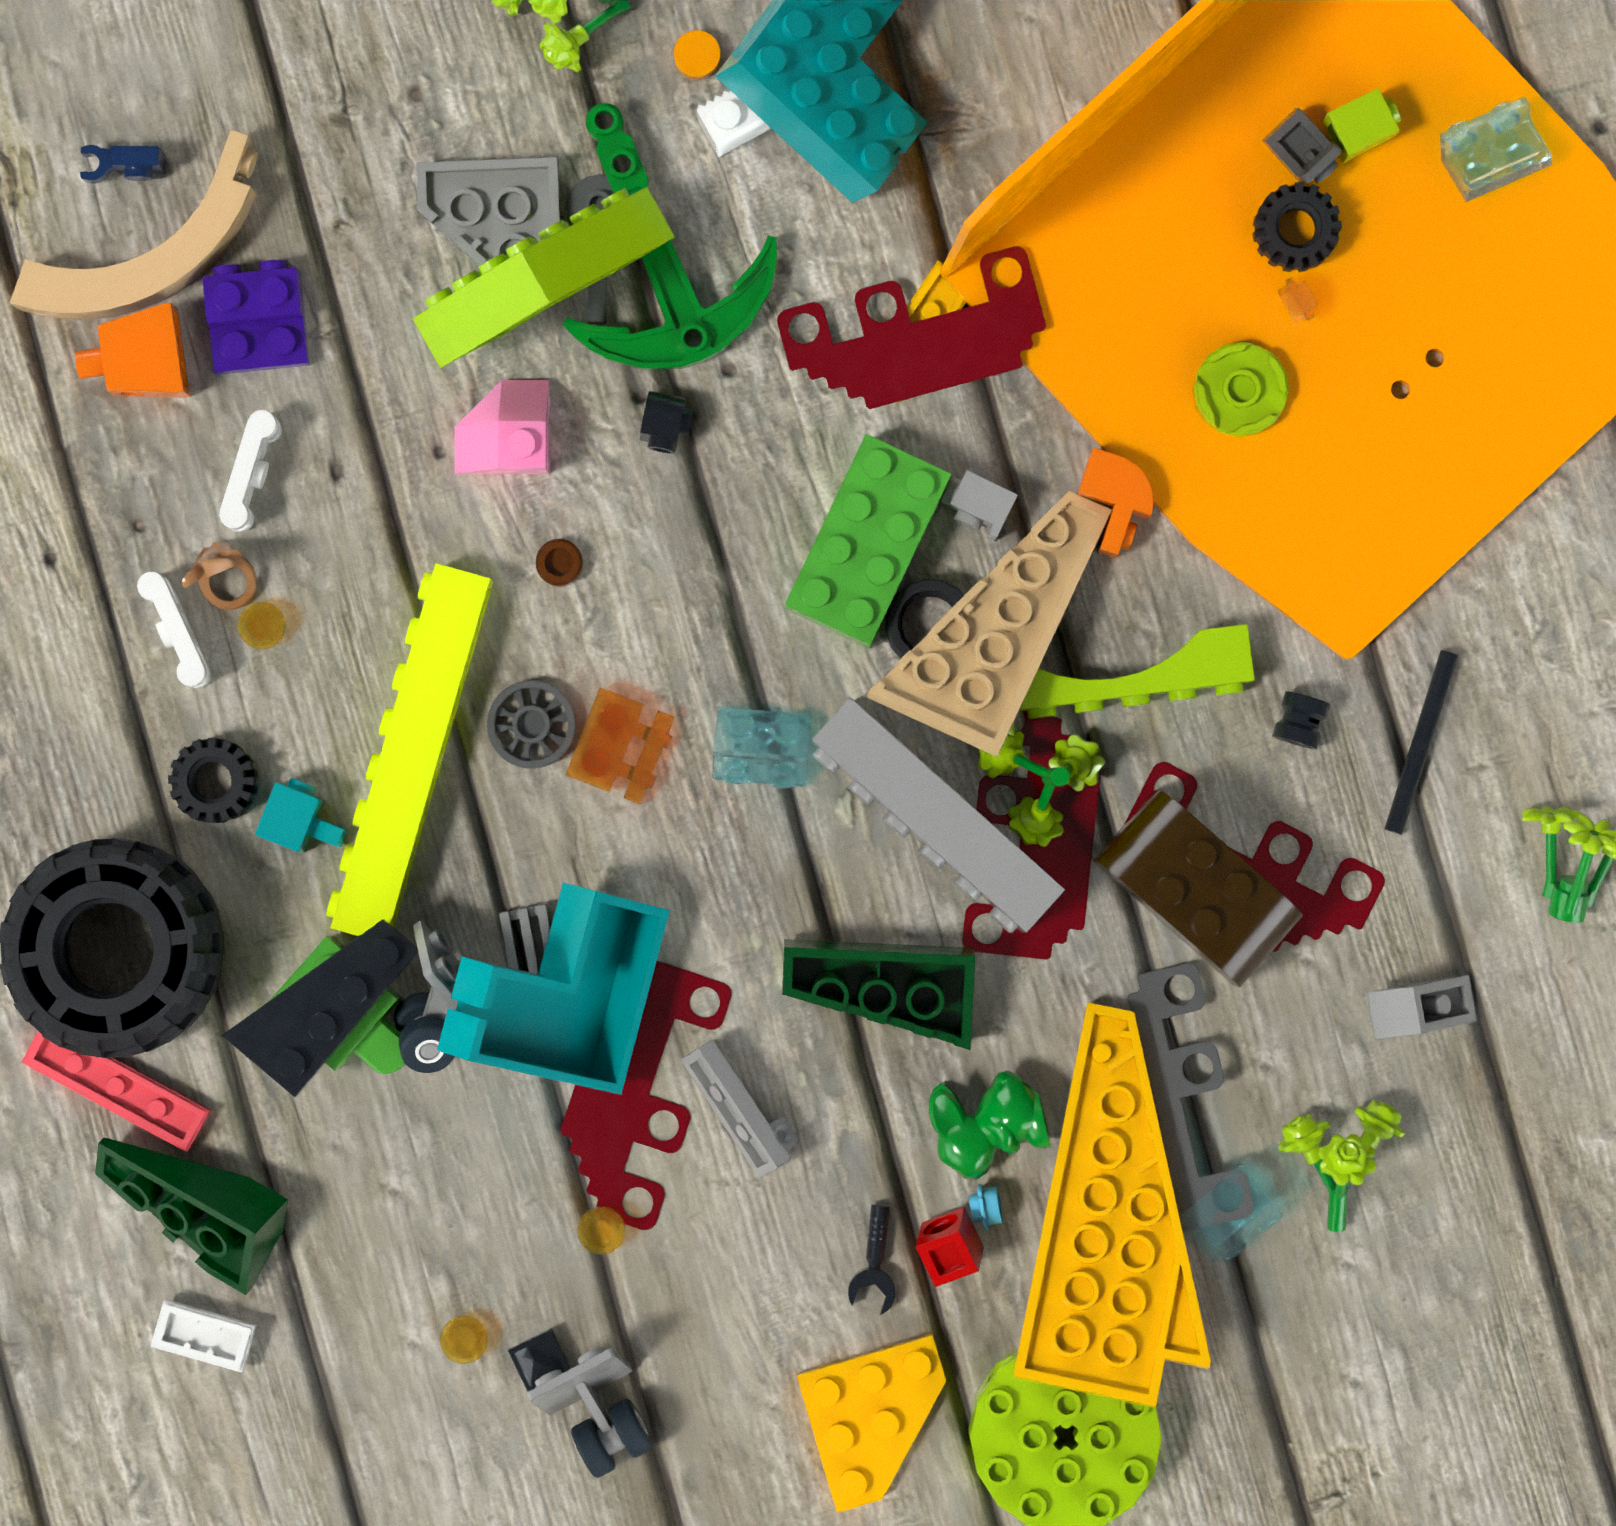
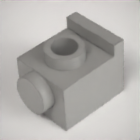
[941,470,1017,541]

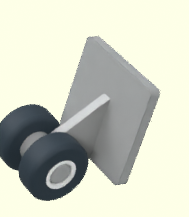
[394,920,460,1073]
[527,1347,653,1478]

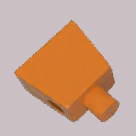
[75,302,190,398]

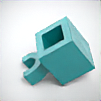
[255,778,348,853]

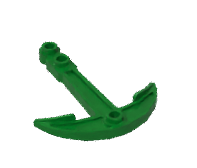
[562,103,777,371]

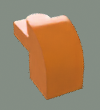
[1077,447,1153,559]

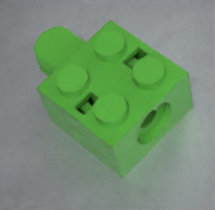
[269,936,406,1074]

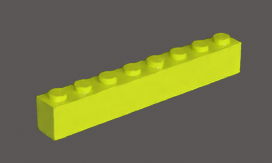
[326,563,494,936]

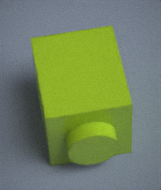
[1322,88,1401,164]

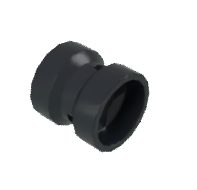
[1272,691,1330,750]

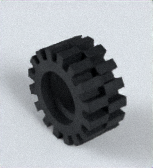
[1252,182,1342,272]
[168,738,258,823]

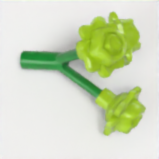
[978,724,1105,847]
[1277,1100,1405,1232]

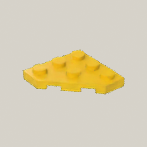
[796,1334,946,1513]

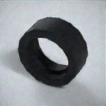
[885,579,964,659]

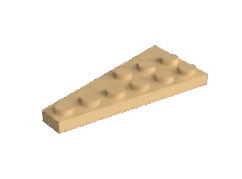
[867,491,1112,757]

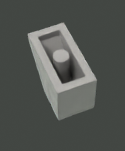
[1368,975,1477,1039]

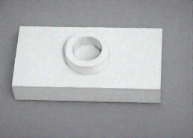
[150,1299,257,1373]

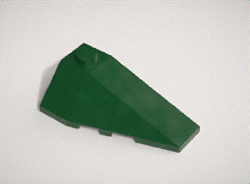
[95,1137,288,1295]

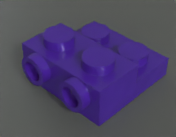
[202,260,310,375]

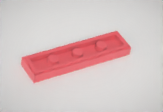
[21,1031,212,1152]

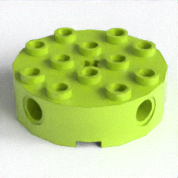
[968,1349,1162,1526]

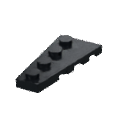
[221,919,419,1097]

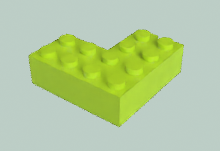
[412,187,675,368]

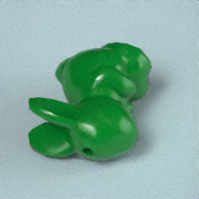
[929,1070,1051,1180]

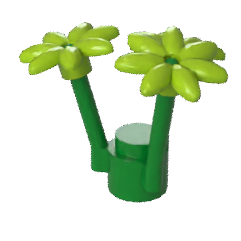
[1522,806,1616,923]

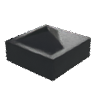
[508,1328,571,1392]

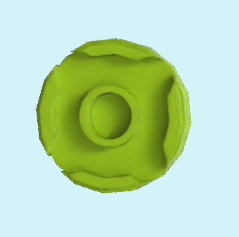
[1193,342,1289,437]

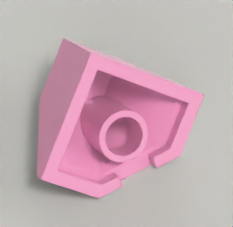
[455,380,549,474]

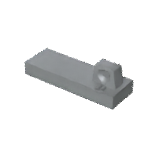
[681,1039,799,1178]

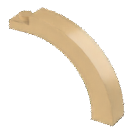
[10,129,258,320]

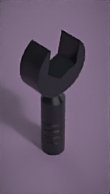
[848,1204,895,1315]

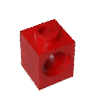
[915,1207,984,1287]

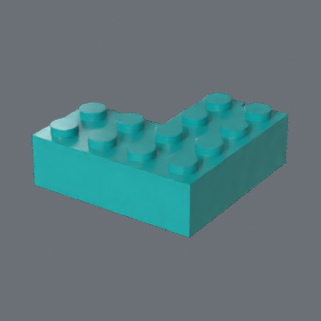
[715,0,928,203]
[437,882,670,1094]

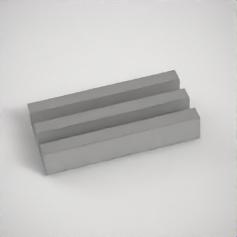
[499,905,551,974]

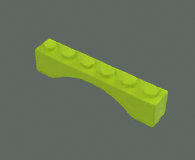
[1019,624,1255,719]

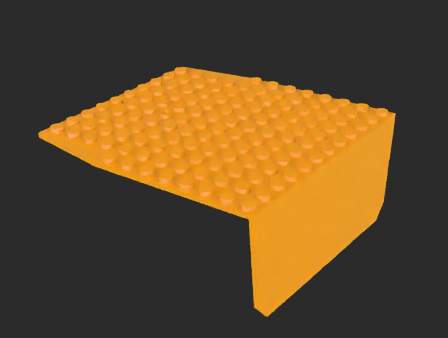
[940,0,1616,660]

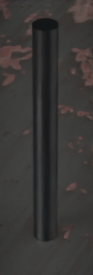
[1384,650,1458,835]

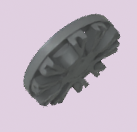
[487,680,576,769]

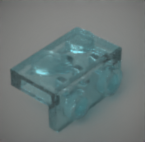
[1440,97,1552,202]
[712,707,812,788]

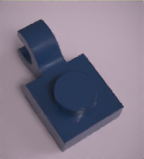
[80,145,166,184]

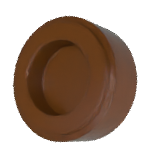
[536,539,583,587]

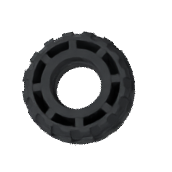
[0,838,225,1058]

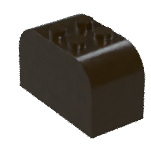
[1092,790,1303,988]

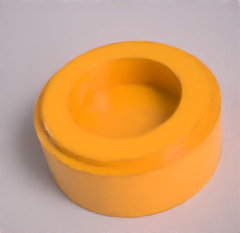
[673,30,721,80]

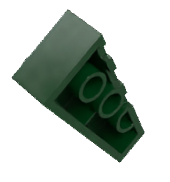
[782,939,975,1050]

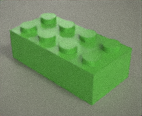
[785,434,952,649]

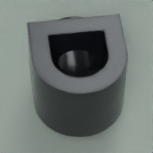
[640,391,693,454]

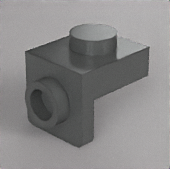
[1262,108,1342,184]

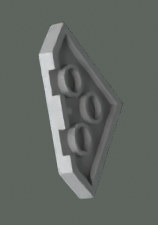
[416,157,561,266]

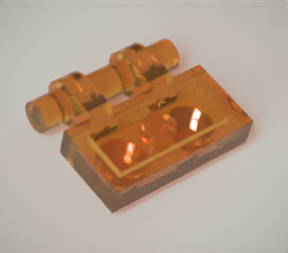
[565,687,675,805]

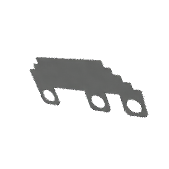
[1127,963,1254,1232]

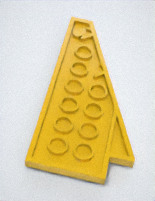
[1013,1002,1211,1408]

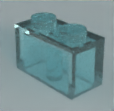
[1179,1155,1287,1263]

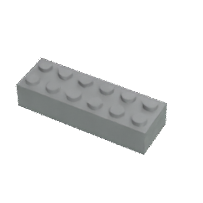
[811,697,1065,933]

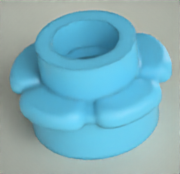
[969,1184,1003,1230]

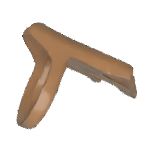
[182,542,257,610]

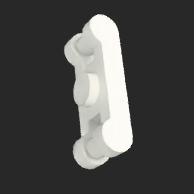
[219,410,282,533]
[137,572,212,689]

